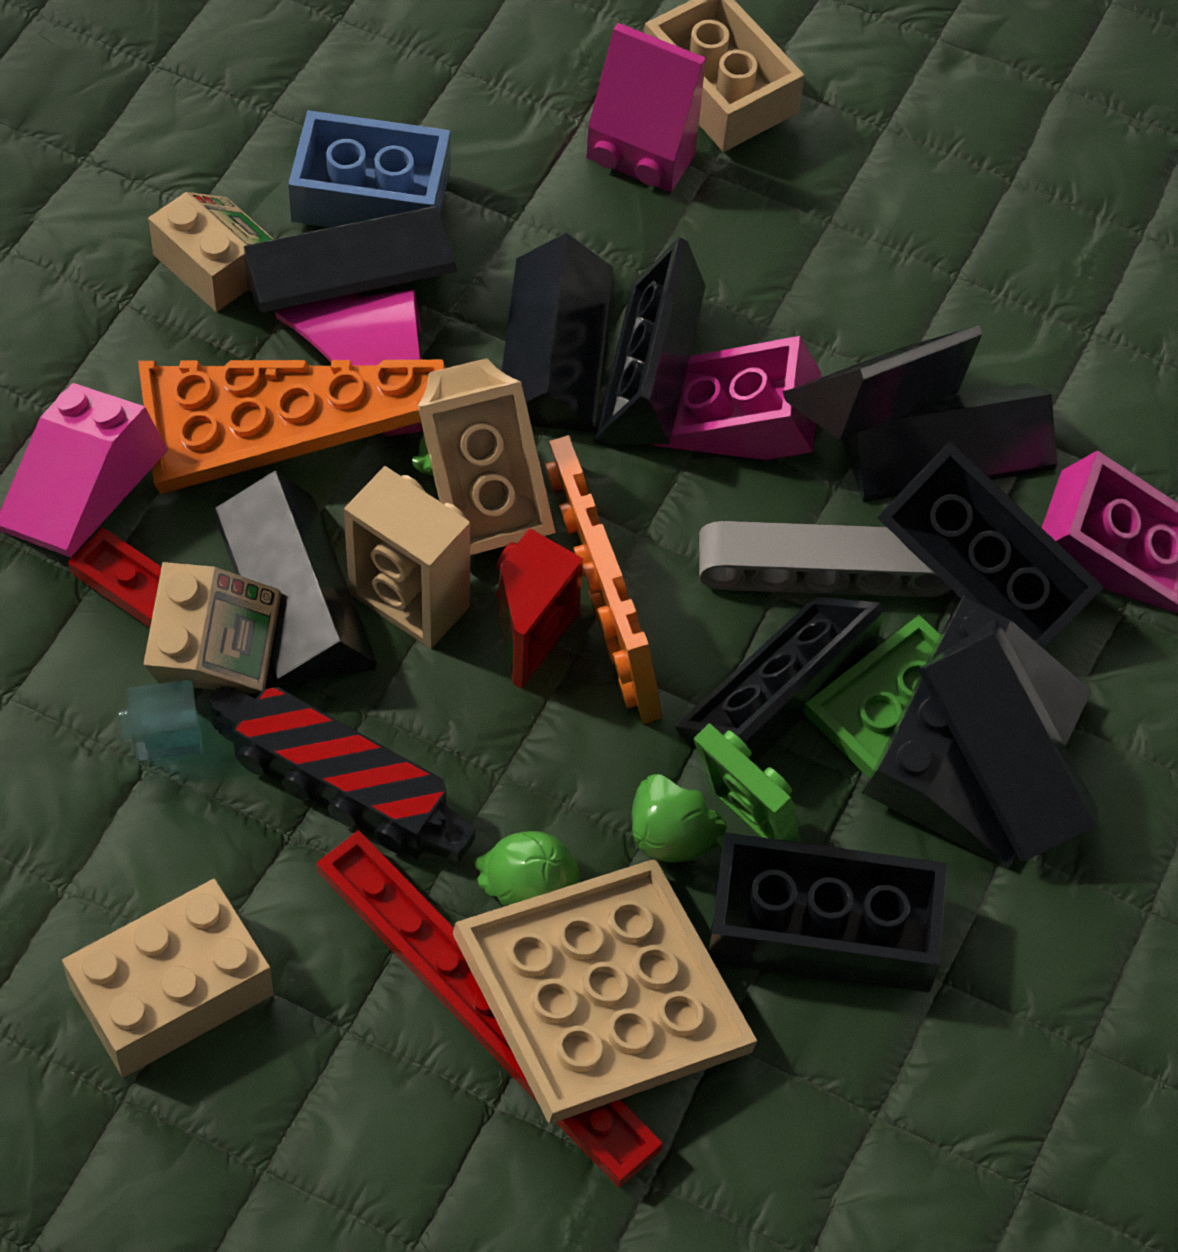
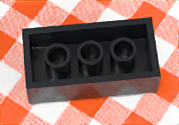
[708,832,948,993]

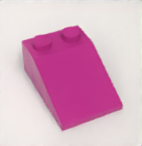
[586,23,706,193]
[653,336,822,460]
[0,383,168,558]
[1042,450,1178,613]

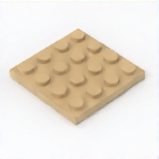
[453,858,757,1124]

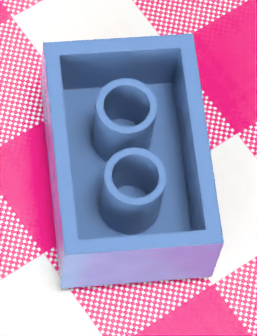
[288,110,451,228]

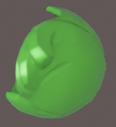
[631,774,727,863]
[474,831,580,907]

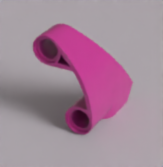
[275,289,424,437]

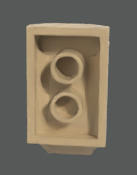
[418,358,556,555]

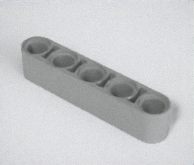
[699,521,951,597]

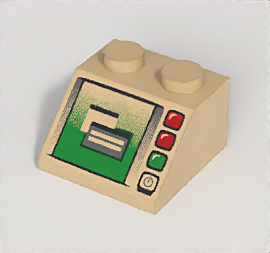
[148,192,274,312]
[143,562,282,694]

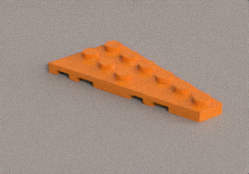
[138,360,446,494]
[545,435,663,725]

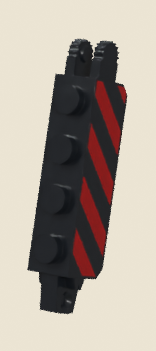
[209,685,475,863]

